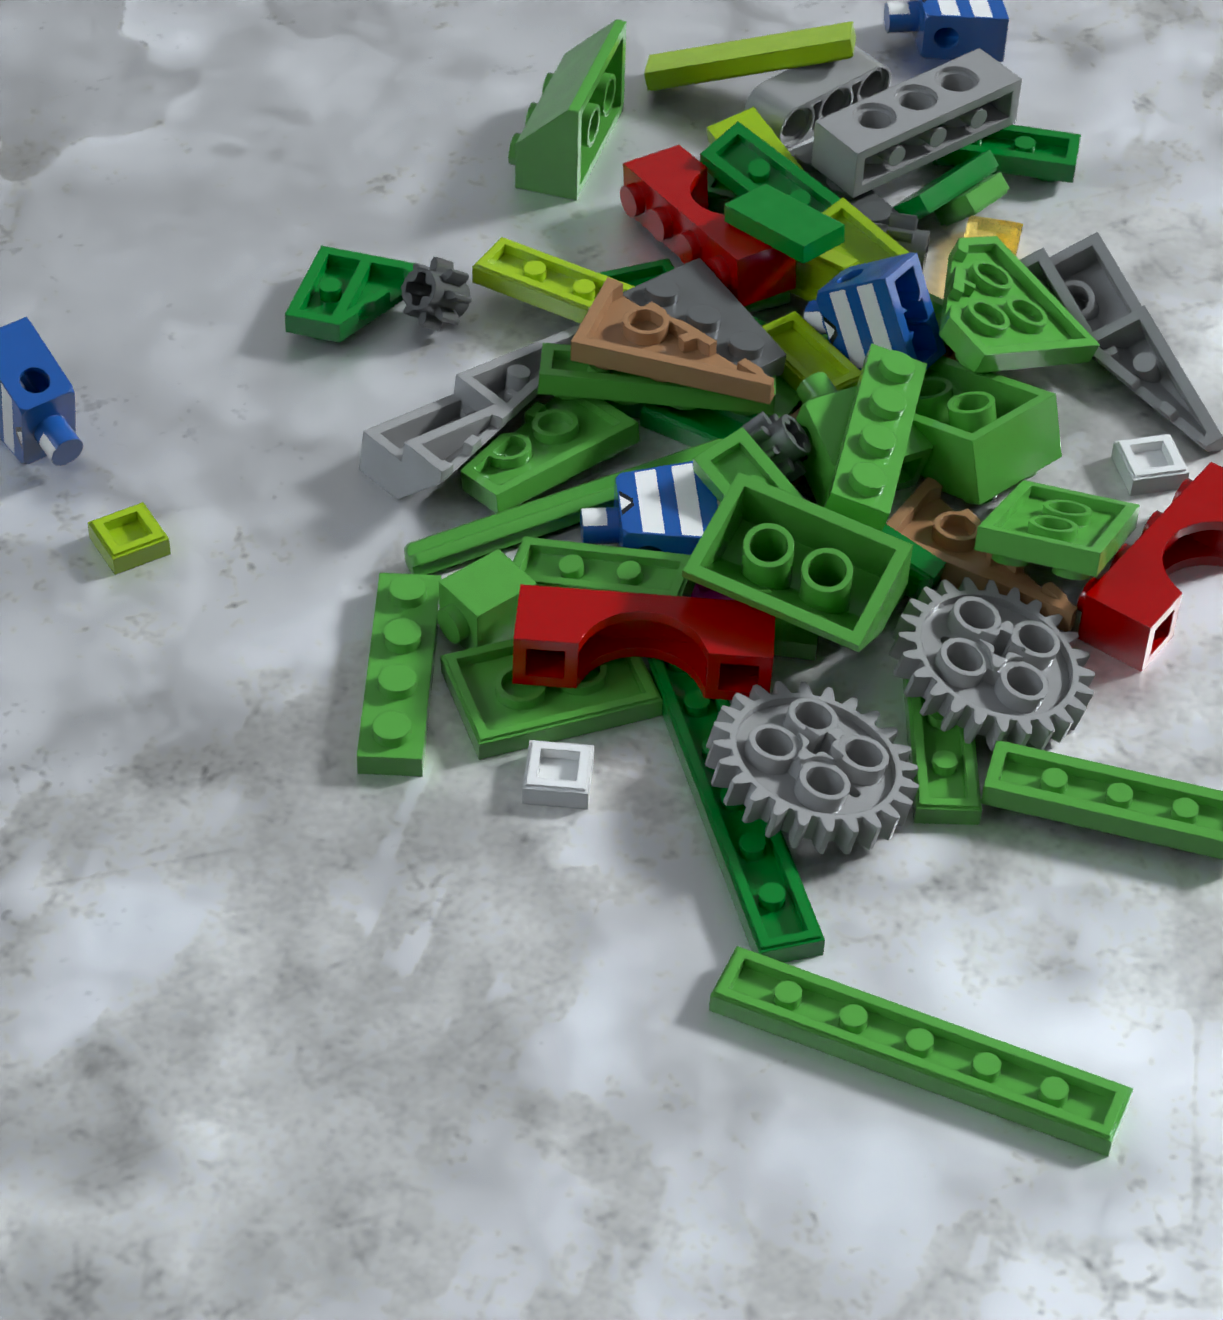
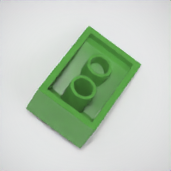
[912,356,1062,505]

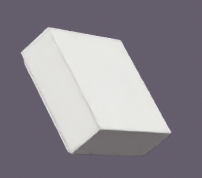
[1111,434,1190,496]
[522,740,594,809]

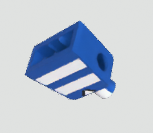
[884,0,1009,62]
[804,253,946,371]
[0,316,83,466]
[580,461,718,555]

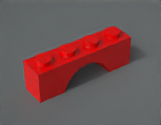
[620,145,796,306]
[1077,462,1223,672]
[512,584,775,700]

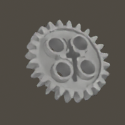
[889,577,1095,751]
[705,681,919,854]

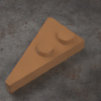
[571,278,775,404]
[886,477,1078,632]

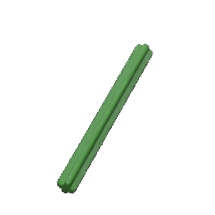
[404,438,723,575]

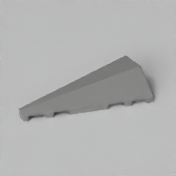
[1020,232,1223,452]
[359,324,580,500]

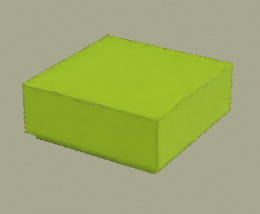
[87,502,171,575]

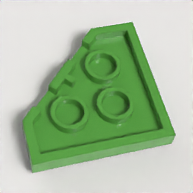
[939,236,1100,373]

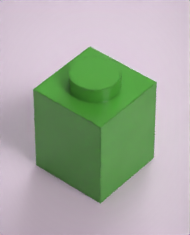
[437,549,537,650]

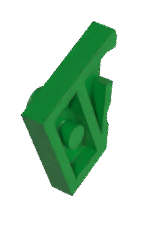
[285,245,414,343]

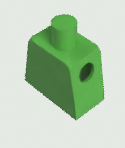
[796,372,934,507]

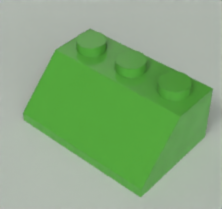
[508,19,627,201]
[682,472,913,652]

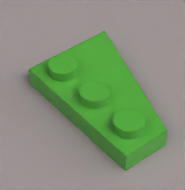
[460,396,640,513]

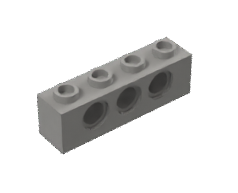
[811,48,1022,198]

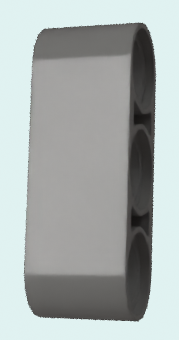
[744,46,891,147]

